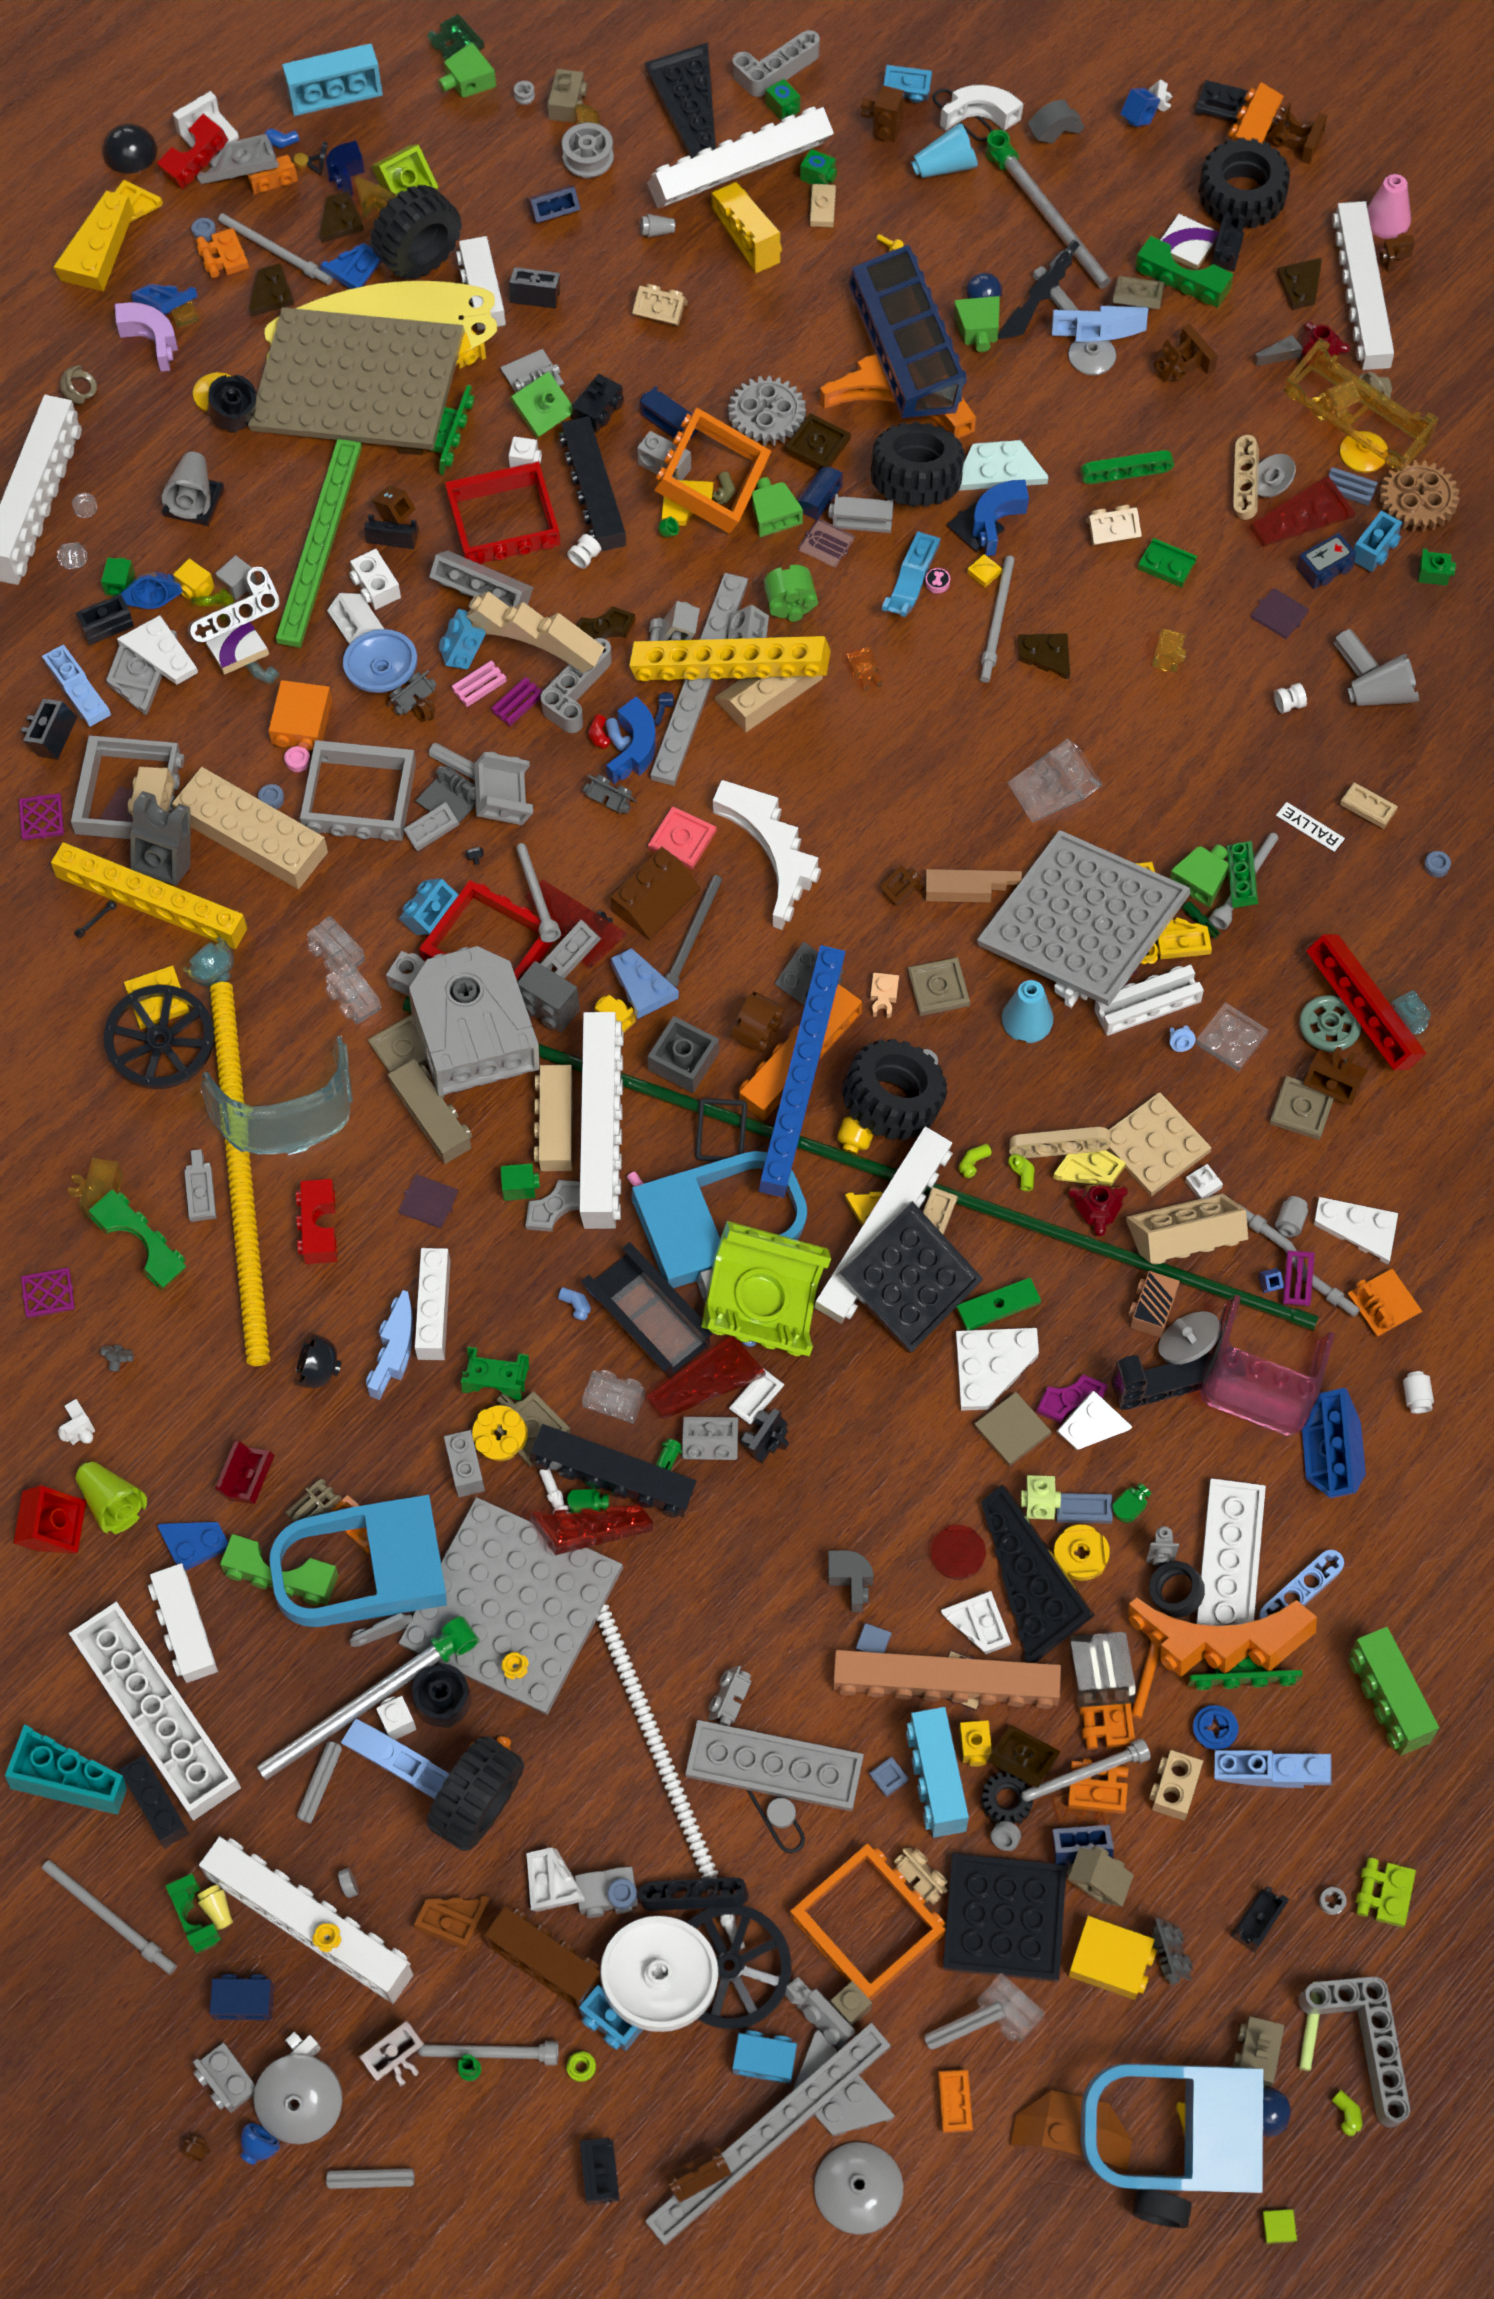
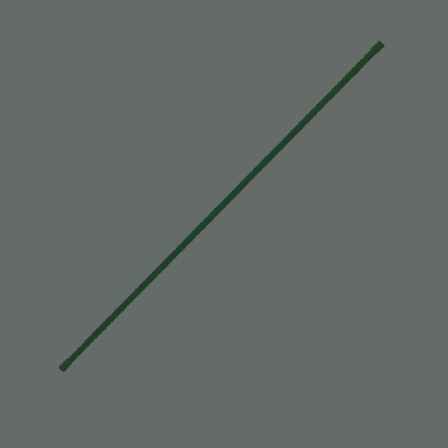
[402,996,1319,1331]

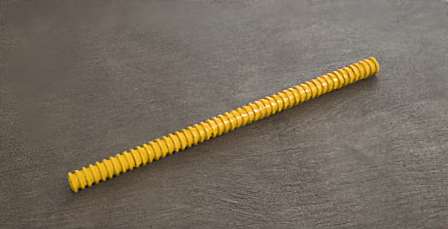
[210,982,271,1366]

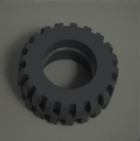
[1198,138,1290,229]
[371,185,462,279]
[870,422,965,507]
[842,1039,947,1140]
[426,1737,524,1851]

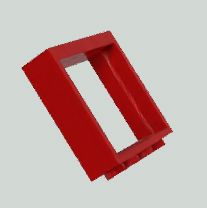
[445,461,561,565]
[419,880,555,982]

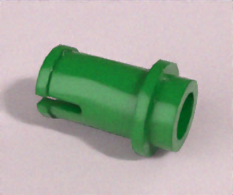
[656,1439,682,1471]
[458,2054,482,2081]

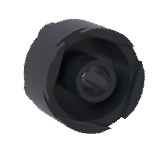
[207,375,256,433]
[412,1663,471,1728]

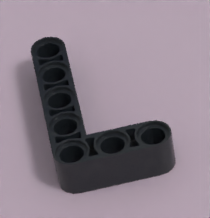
[1111,1347,1246,1410]

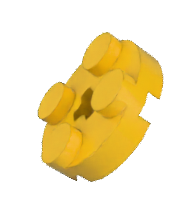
[472,1406,528,1461]
[1054,1525,1110,1581]

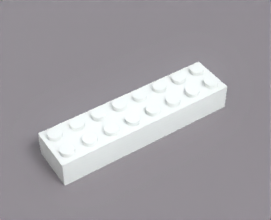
[647,107,834,209]
[0,395,81,585]
[580,1012,624,1229]
[69,1602,241,1821]
[199,1837,413,2004]

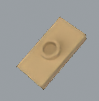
[810,184,836,227]
[1340,782,1398,829]
[923,1187,958,1235]

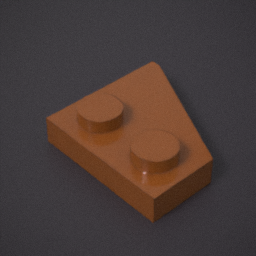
[414,1896,490,1951]

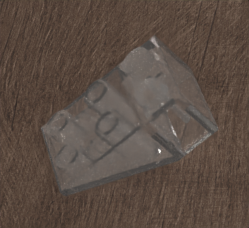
[1008,739,1102,822]

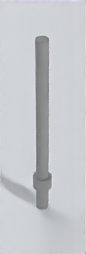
[218,213,333,285]
[980,556,1015,683]
[42,1860,177,1975]

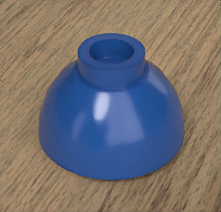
[241,2124,280,2165]

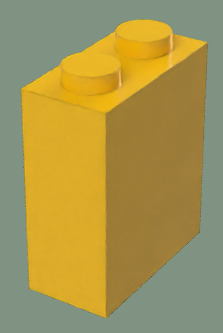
[1068,1916,1157,2000]

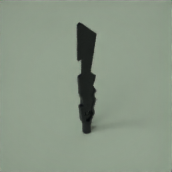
[998,240,1080,340]

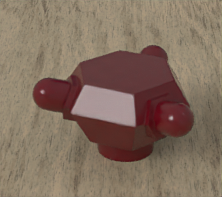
[1301,322,1350,367]
[1068,1185,1128,1236]

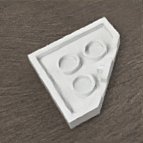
[956,1328,1039,1411]

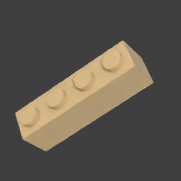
[534,1065,573,1171]

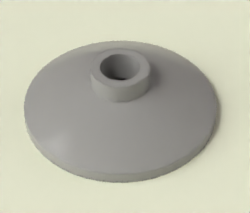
[1069,340,1116,375]
[1251,454,1296,497]

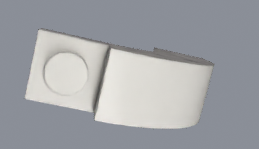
[940,85,1023,131]

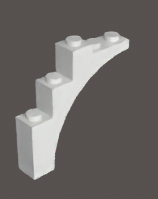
[713,780,821,930]

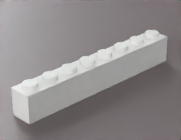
[1332,202,1394,370]
[814,1127,953,1324]

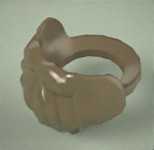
[60,365,97,404]
[1357,372,1392,405]

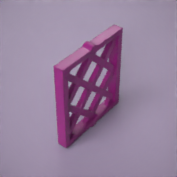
[19,794,64,840]
[21,1268,75,1318]

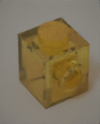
[1152,629,1187,672]

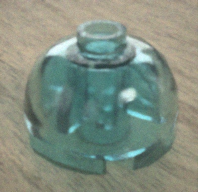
[183,937,235,986]

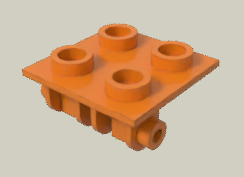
[1347,1268,1422,1337]

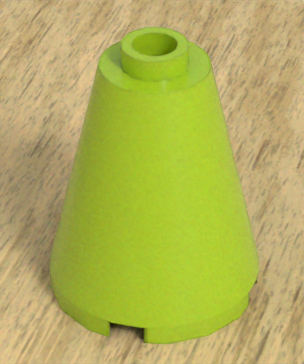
[75,1462,147,1534]

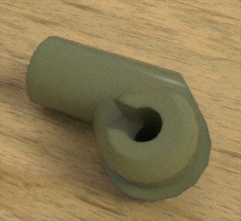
[713,472,735,504]

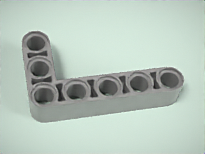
[1299,1977,1410,2128]

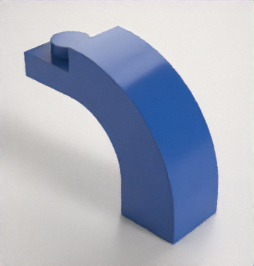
[972,479,1029,556]
[606,697,656,784]

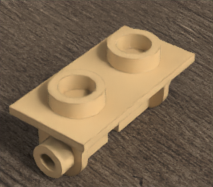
[894,1848,949,1905]

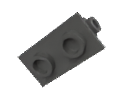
[387,670,437,716]
[583,774,637,814]

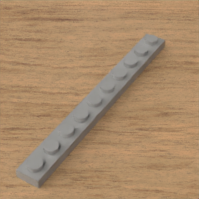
[651,573,748,786]
[646,2023,891,2246]

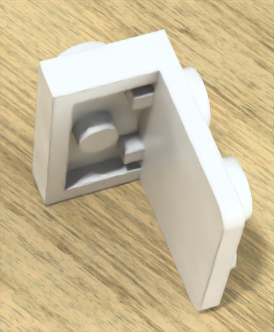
[173,91,239,148]

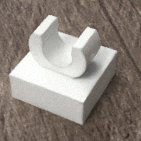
[1148,80,1172,112]
[1185,1164,1223,1199]
[286,2032,321,2056]

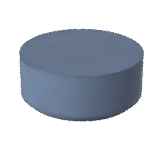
[192,218,216,241]
[258,784,284,809]
[1424,851,1451,877]
[608,1879,637,1910]

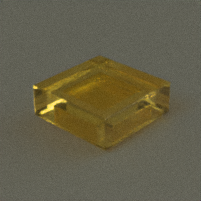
[171,300,199,328]

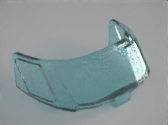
[201,1036,353,1155]

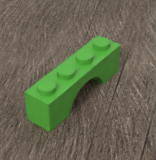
[220,1534,339,1605]

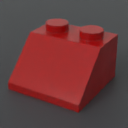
[13,1485,86,1554]

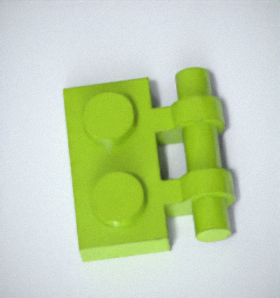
[1356,1858,1416,1928]

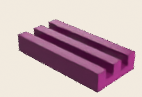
[491,677,543,727]
[1283,1251,1315,1307]

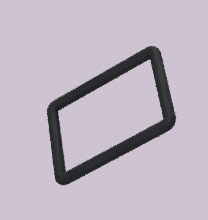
[695,1098,747,1161]

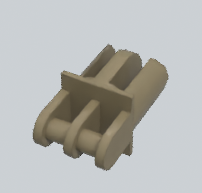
[285,1479,342,1522]

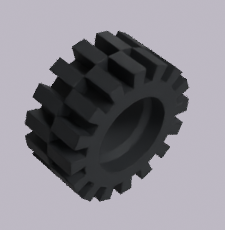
[981,1771,1033,1825]

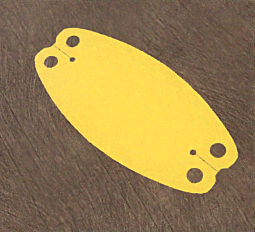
[265,281,497,361]

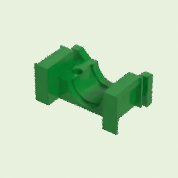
[461,1347,530,1400]
[166,1874,221,1954]

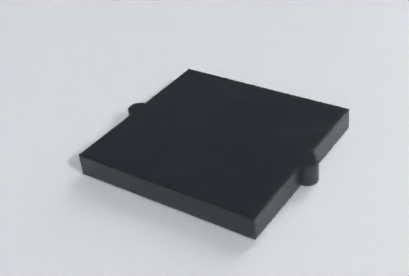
[947,502,1005,553]

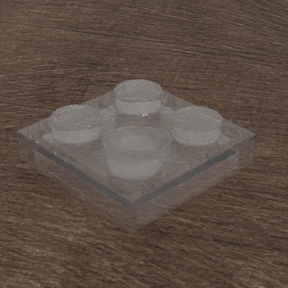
[1195,1002,1268,1072]

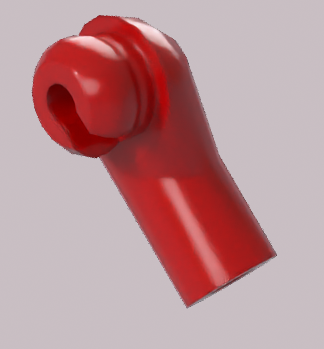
[588,714,611,749]

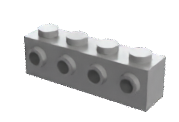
[429,551,533,607]

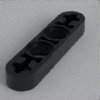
[638,1877,749,1911]

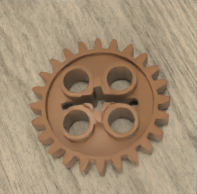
[1379,460,1459,532]

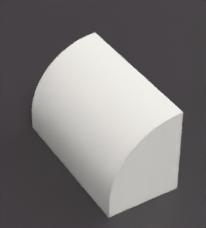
[327,593,384,644]

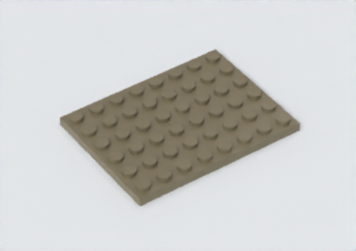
[248,307,465,450]

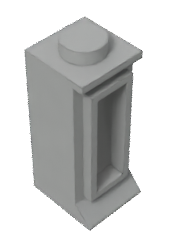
[829,494,894,533]

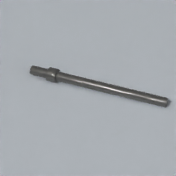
[664,875,722,1006]

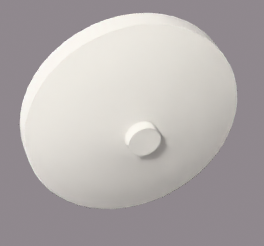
[601,1916,718,2032]

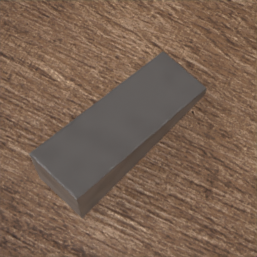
[1254,335,1303,366]

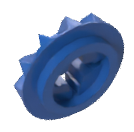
[1193,1705,1238,1751]

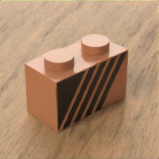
[1128,1271,1180,1338]

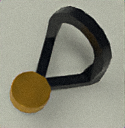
[294,142,328,176]

